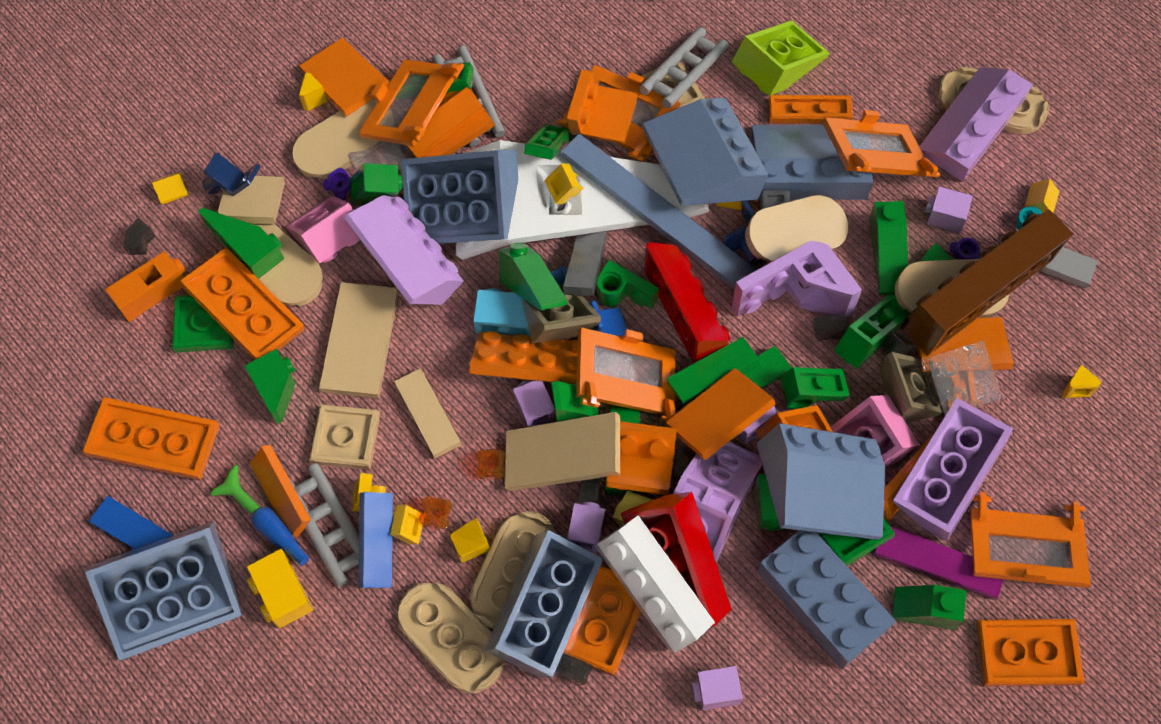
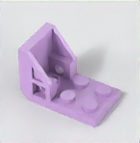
[731,241,862,321]
[674,442,763,562]

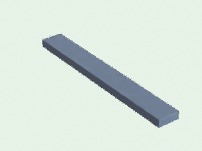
[560,134,757,290]

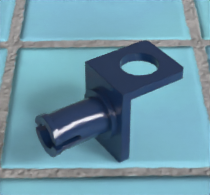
[202,153,261,196]
[724,201,764,266]

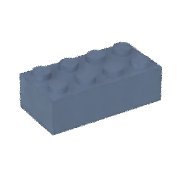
[485,530,603,678]
[757,530,896,670]

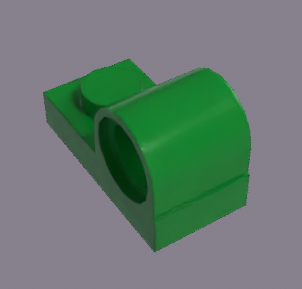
[597,260,659,309]
[781,367,850,409]

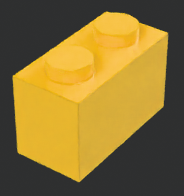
[247,548,314,629]

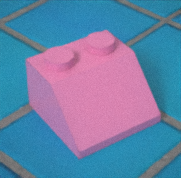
[286,196,360,263]
[830,395,920,468]

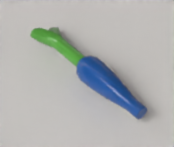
[210,465,310,566]

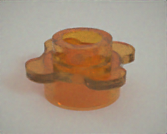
[476,449,506,479]
[419,496,452,529]

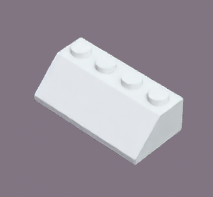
[594,516,715,653]

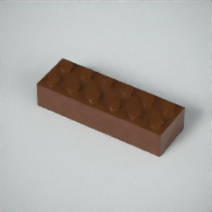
[904,208,1073,356]

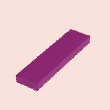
[874,526,1003,600]

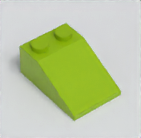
[732,20,830,96]

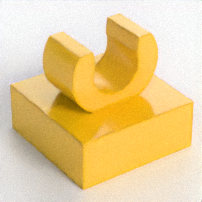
[544,163,584,204]
[351,473,386,512]
[390,505,425,545]

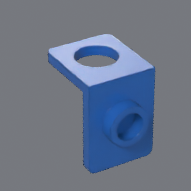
[589,301,627,336]

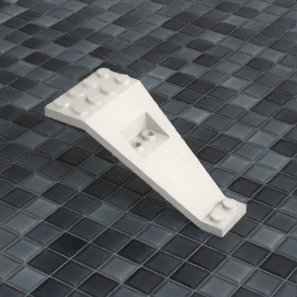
[456,140,709,260]

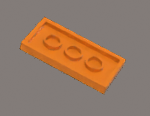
[180,247,304,360]
[470,331,596,384]
[83,397,220,481]

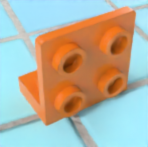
[566,69,638,144]
[606,421,677,495]

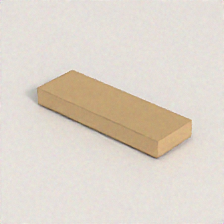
[394,368,461,459]

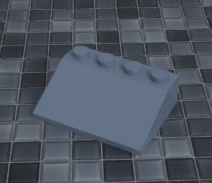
[642,98,769,206]
[752,125,873,200]
[401,150,519,243]
[757,423,885,540]
[85,521,243,661]

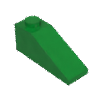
[869,201,908,295]
[198,208,284,279]
[499,243,567,310]
[834,293,910,369]

